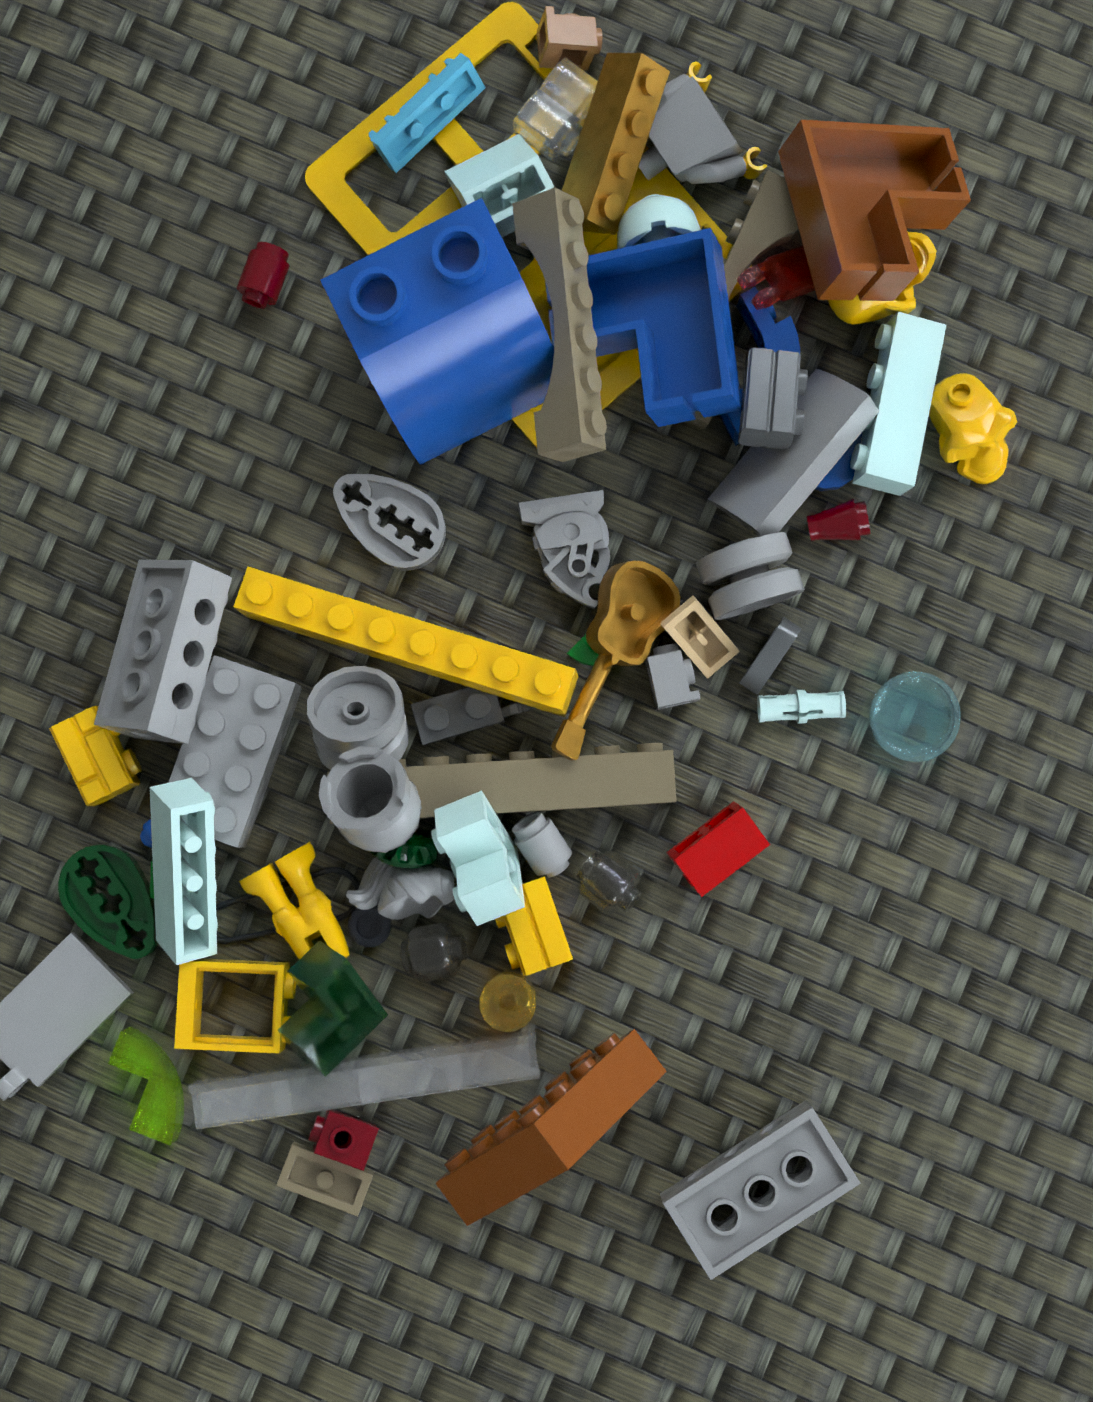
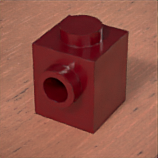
[308,1108,379,1171]

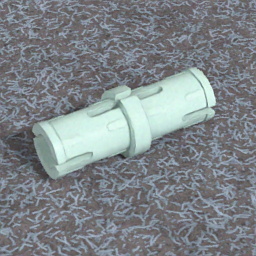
[757,690,846,724]

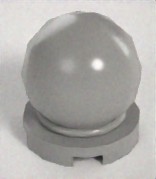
[319,747,422,853]

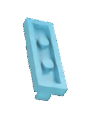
[368,53,486,173]

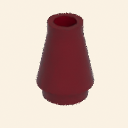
[806,499,871,541]

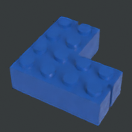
[545,228,742,427]

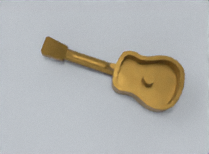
[551,561,680,760]

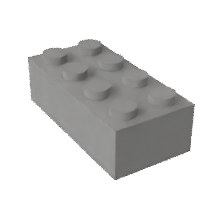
[168,655,302,848]

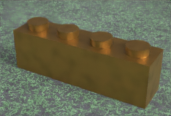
[562,53,670,235]

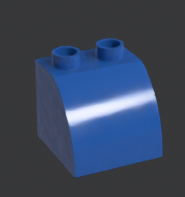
[320,198,554,465]

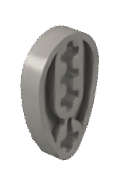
[333,474,446,571]

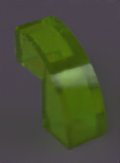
[108,1027,184,1145]

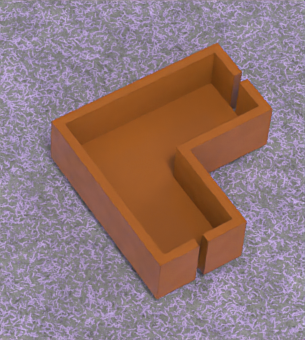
[778,120,971,301]
[435,1029,667,1226]

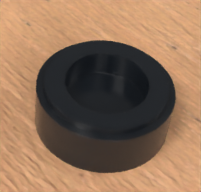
[348,905,392,947]

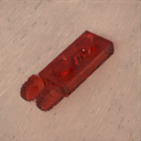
[737,246,815,310]

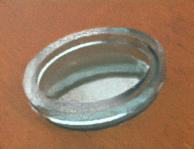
[869,672,961,762]

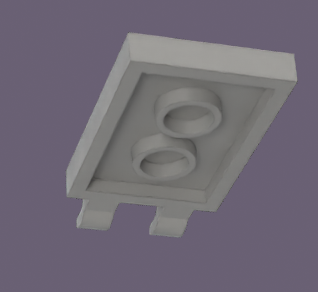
[0,932,134,1101]

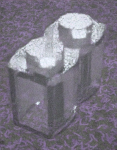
[513,57,598,162]

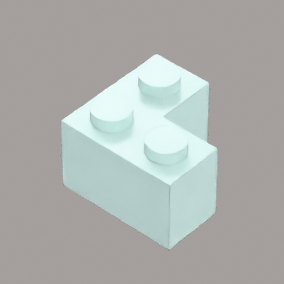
[431,791,525,926]

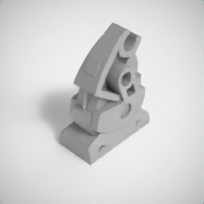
[518,490,610,609]

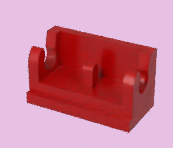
[666,801,770,897]

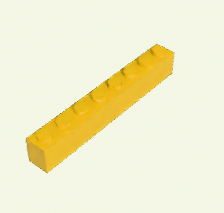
[233,567,579,717]

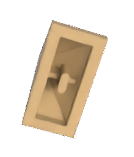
[660,596,740,679]

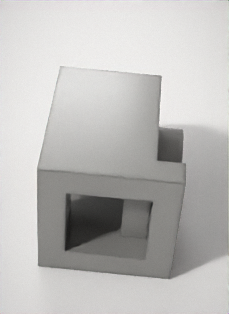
[645,643,701,710]

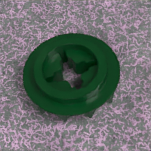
[370,833,438,868]

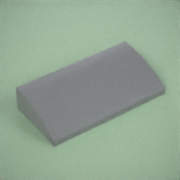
[708,369,879,537]

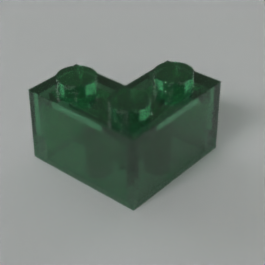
[277,941,388,1077]

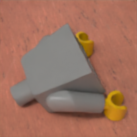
[638,61,767,184]

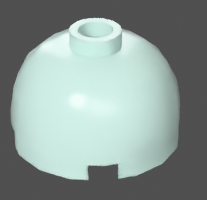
[617,194,701,249]

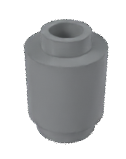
[512,811,572,878]

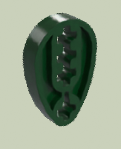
[58,845,158,959]

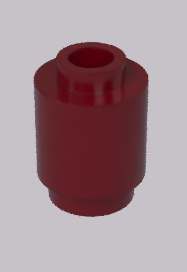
[236,242,290,309]

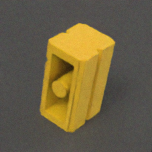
[49,706,142,807]
[495,876,573,976]

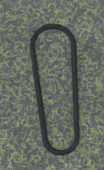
[216,867,360,944]

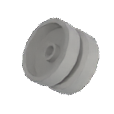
[696,532,805,620]
[307,666,408,770]

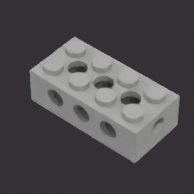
[94,560,232,744]
[660,1100,861,1280]

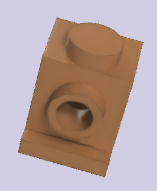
[537,6,603,71]

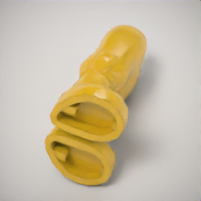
[239,842,350,976]

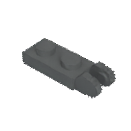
[411,687,536,746]

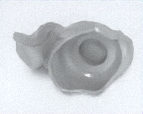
[346,857,455,920]

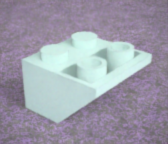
[444,134,555,237]

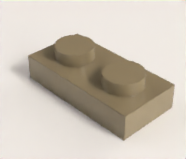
[276,1142,375,1216]

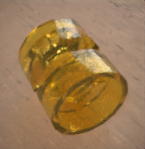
[479,971,537,1032]

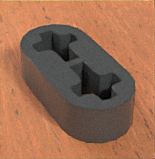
[739,617,802,695]

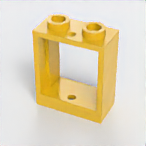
[174,959,296,1053]

